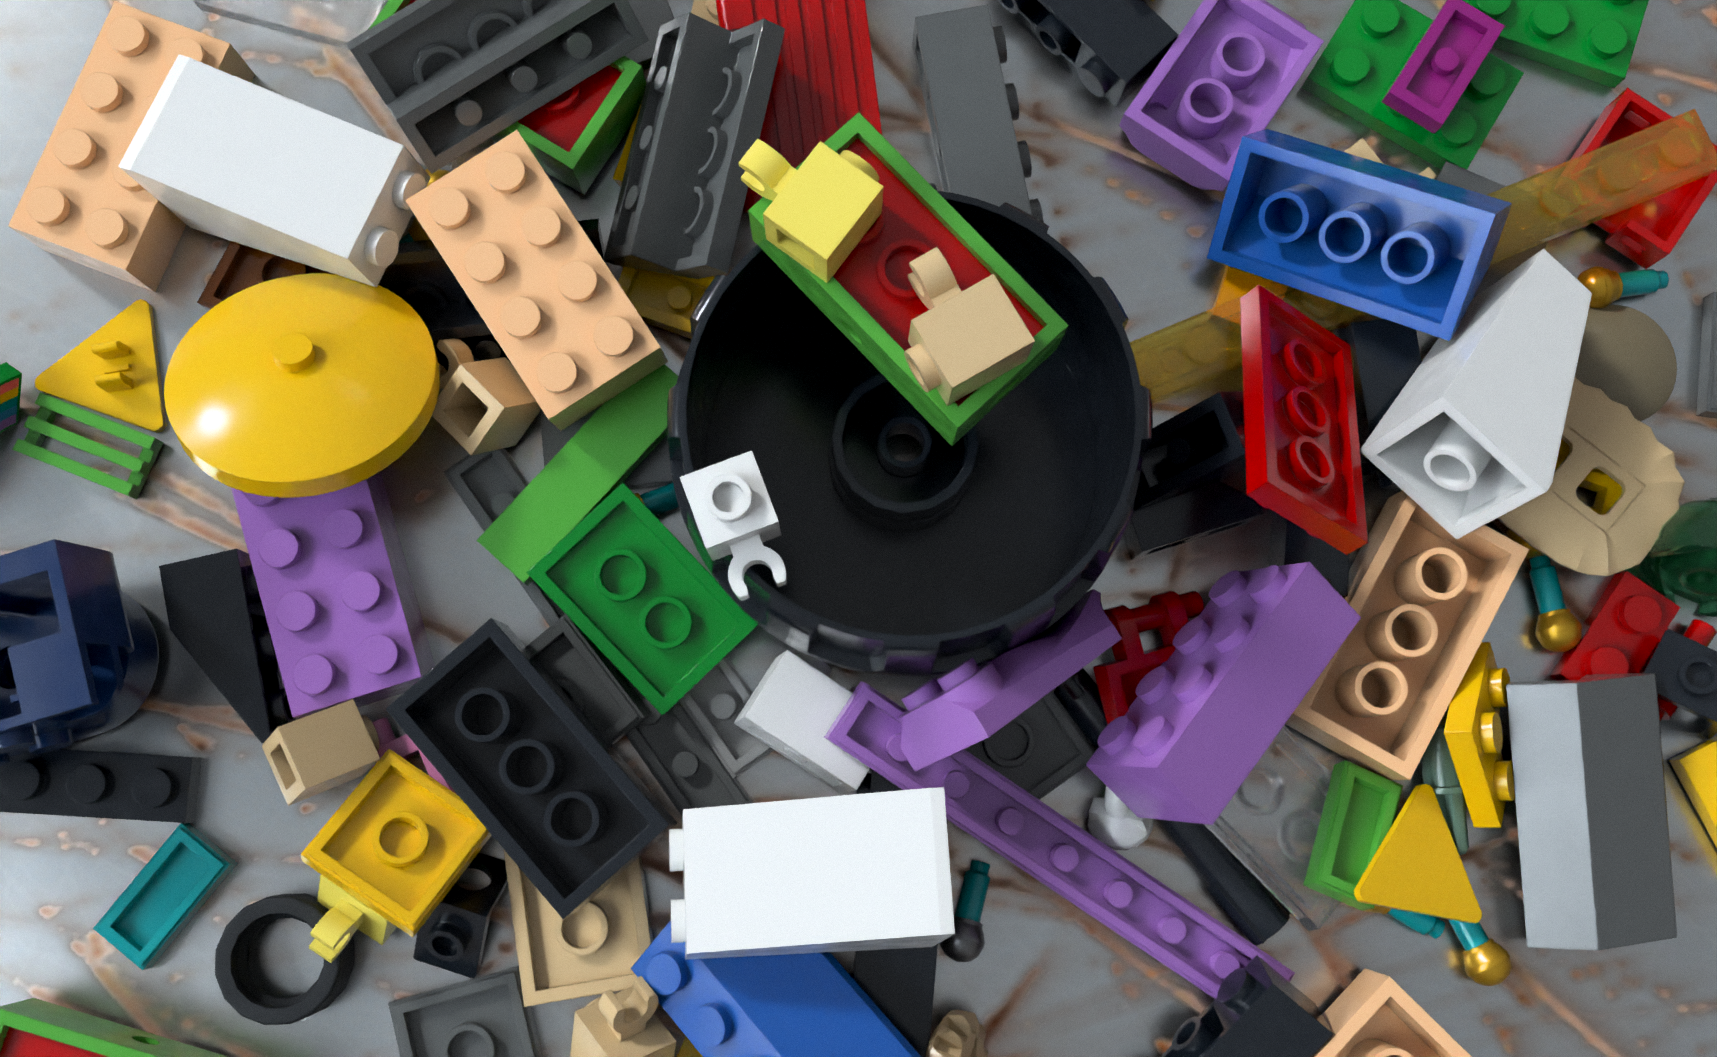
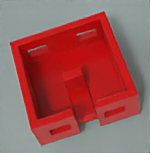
[1543,88,1717,269]

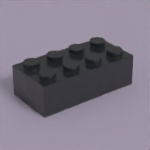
[386,618,677,919]

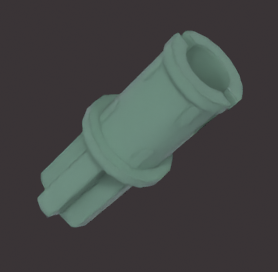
[1420,725,1469,855]

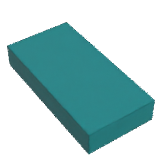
[93,823,238,970]

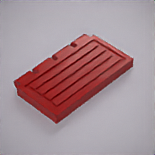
[715,0,882,213]

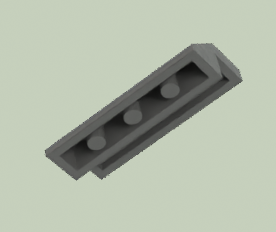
[346,0,649,174]
[603,12,785,279]
[1506,673,1677,951]

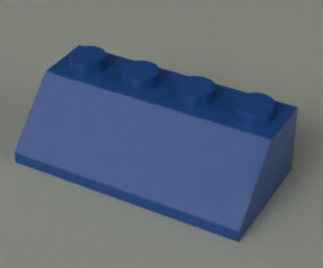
[1207,129,1512,341]
[631,921,921,1057]

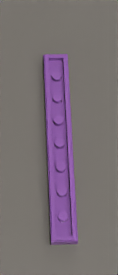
[824,681,1295,999]

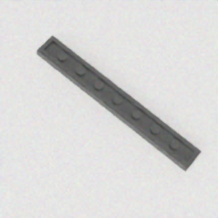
[443,448,754,816]

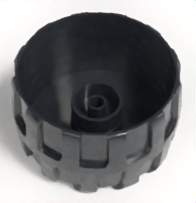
[667,183,1153,676]

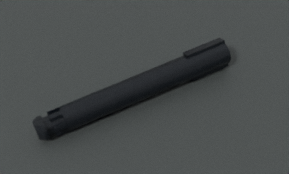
[1054,668,1292,946]

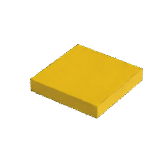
[301,749,492,937]

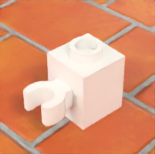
[680,450,787,601]

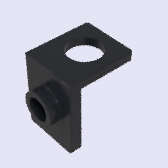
[1643,629,1717,739]
[413,853,508,979]

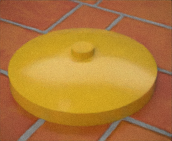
[164,273,440,498]

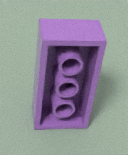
[231,471,435,718]
[1086,562,1361,825]

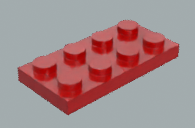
[1240,284,1368,555]

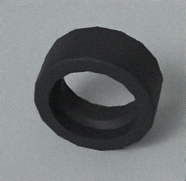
[215,893,354,1025]

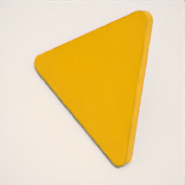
[35,299,167,433]
[1354,784,1482,923]

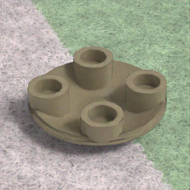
[1575,304,1677,421]

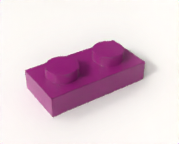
[1381,0,1505,134]

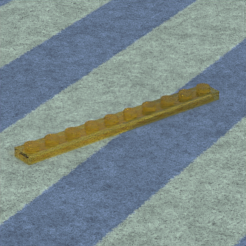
[1130,109,1717,404]

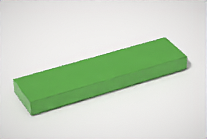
[476,364,678,586]

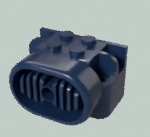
[0,539,159,767]

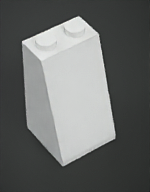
[119,55,431,288]
[1360,248,1592,540]
[669,787,955,960]

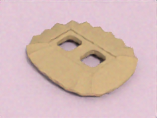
[1498,377,1685,576]

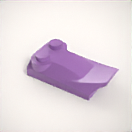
[1119,0,1324,192]
[898,589,1122,772]

